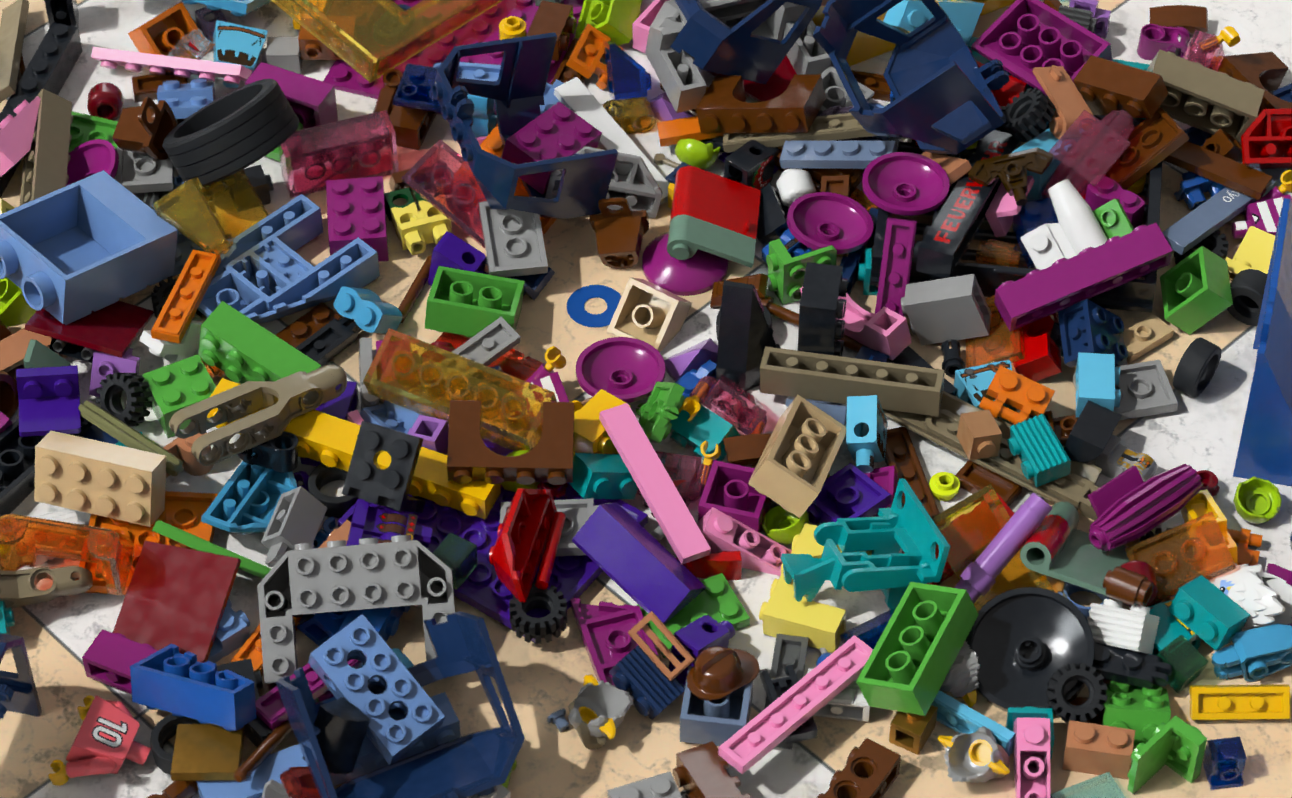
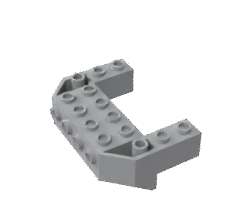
[645,0,832,113]
[257,535,455,684]

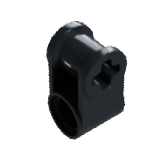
[237,431,298,473]

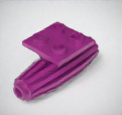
[1088,464,1202,551]

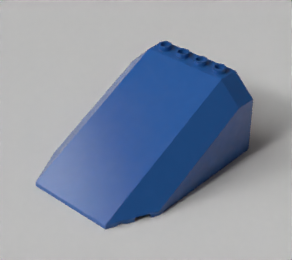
[1233,198,1292,487]

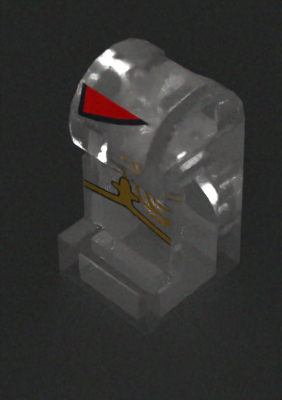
[167,28,215,60]

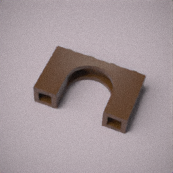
[1217,52,1292,116]
[696,74,826,133]
[447,400,574,485]

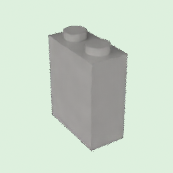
[901,274,992,345]

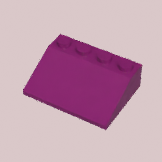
[971,0,1112,97]

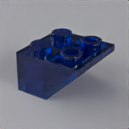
[393,63,462,113]

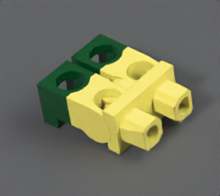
[384,181,452,255]

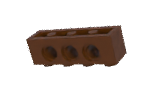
[817,738,901,798]

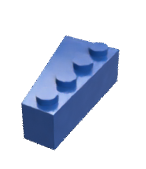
[130,643,256,731]

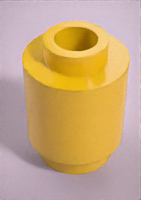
[499,16,527,53]

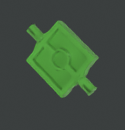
[636,381,685,443]

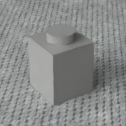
[262,37,302,74]

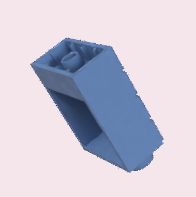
[0,170,178,325]

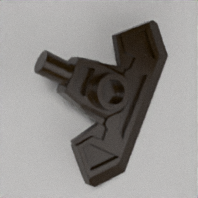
[968,147,1053,206]

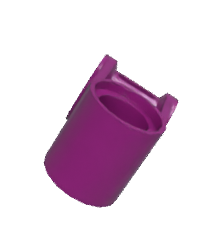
[1137,24,1190,60]

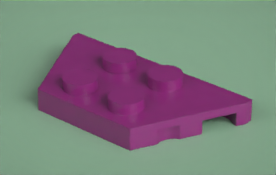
[570,598,658,685]

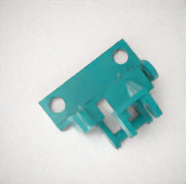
[781,478,950,610]

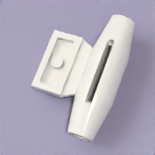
[1020,179,1108,270]

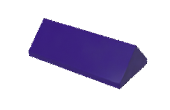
[572,502,706,624]

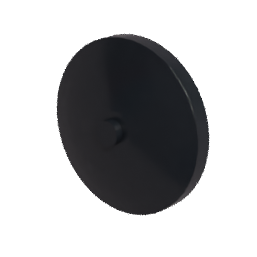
[965,587,1095,712]

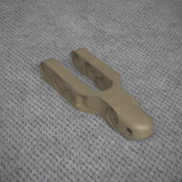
[169,364,347,466]
[0,565,93,609]

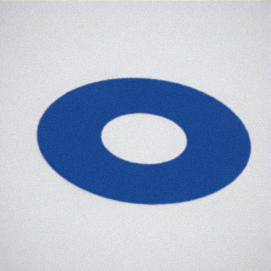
[567,285,622,327]

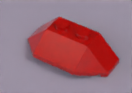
[1241,108,1292,169]
[489,489,557,602]

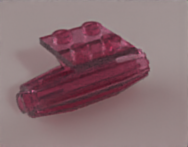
[1041,110,1134,209]

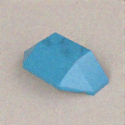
[201,453,298,535]

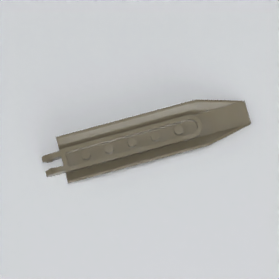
[883,391,1102,520]

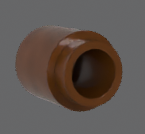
[1103,566,1154,607]

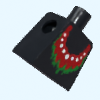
[724,140,780,190]

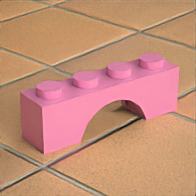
[800,286,912,361]

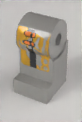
[1095,434,1157,482]

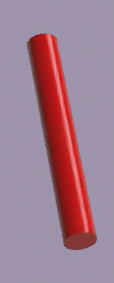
[535,512,566,589]

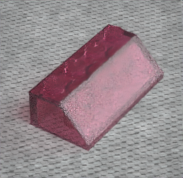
[402,139,487,249]

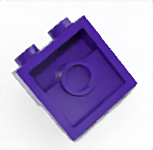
[807,463,892,524]

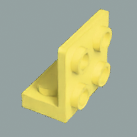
[1225,226,1275,280]

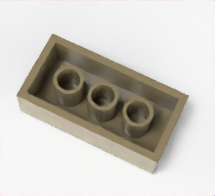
[1146,49,1265,142]

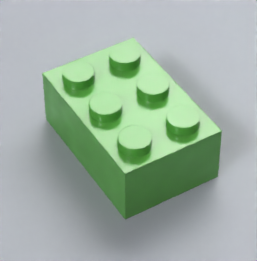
[425,266,525,337]

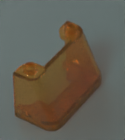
[0,514,134,596]

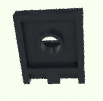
[342,421,426,513]

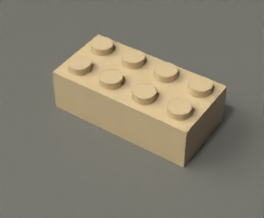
[748,395,846,518]
[34,431,167,527]

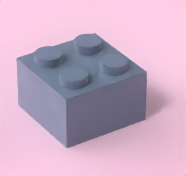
[680,666,753,746]

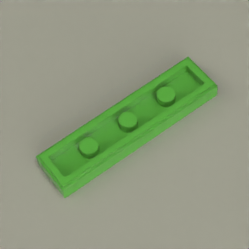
[152,520,271,579]

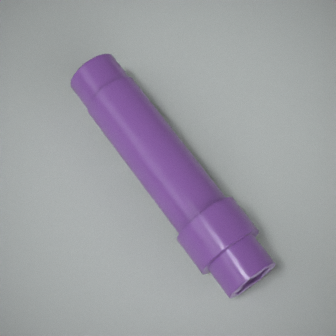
[954,493,1053,604]

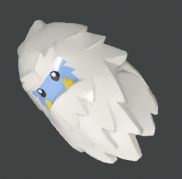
[1209,563,1292,631]

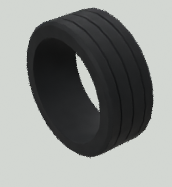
[162,79,299,188]

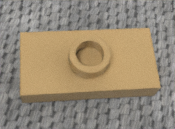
[1123,313,1174,364]

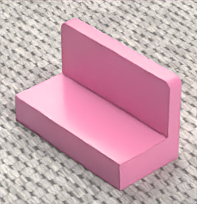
[985,176,1034,237]

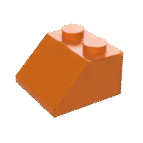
[128,1,210,72]

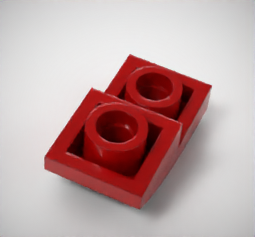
[676,551,742,581]

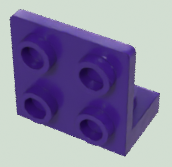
[16,365,81,437]

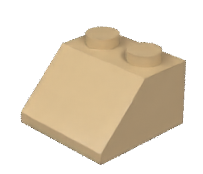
[607,277,692,353]

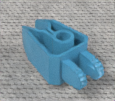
[1211,624,1292,682]

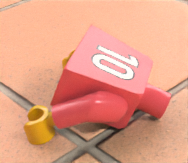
[48,695,151,786]

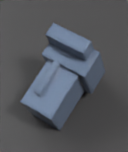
[547,708,569,732]

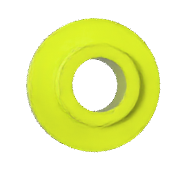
[929,472,960,501]

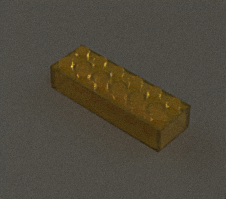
[363,328,557,451]

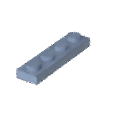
[779,140,897,169]

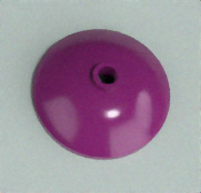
[66,139,119,186]
[862,152,950,216]
[787,192,873,255]
[642,232,728,296]
[576,337,666,403]

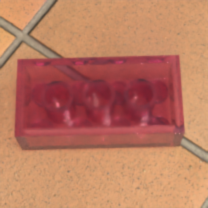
[278,110,399,198]

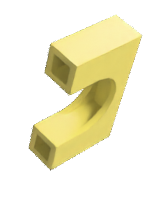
[759,522,872,653]

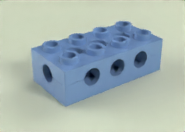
[308,614,445,765]

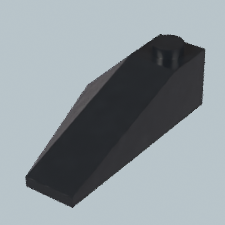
[716,281,780,392]

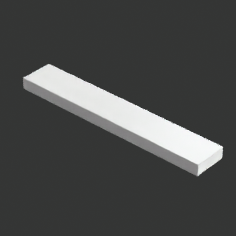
[554,77,669,206]

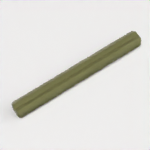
[78,400,184,477]

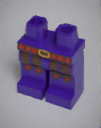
[346,499,433,548]

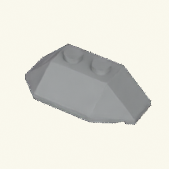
[545,146,663,218]

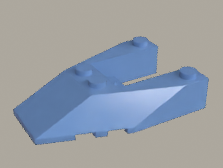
[197,194,380,324]

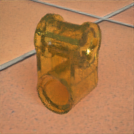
[603,96,656,134]

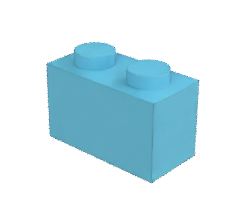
[1075,352,1121,418]

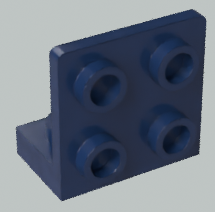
[1058,299,1128,368]

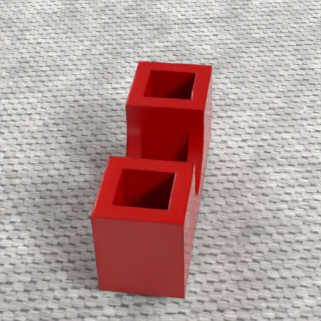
[1012,312,1062,382]

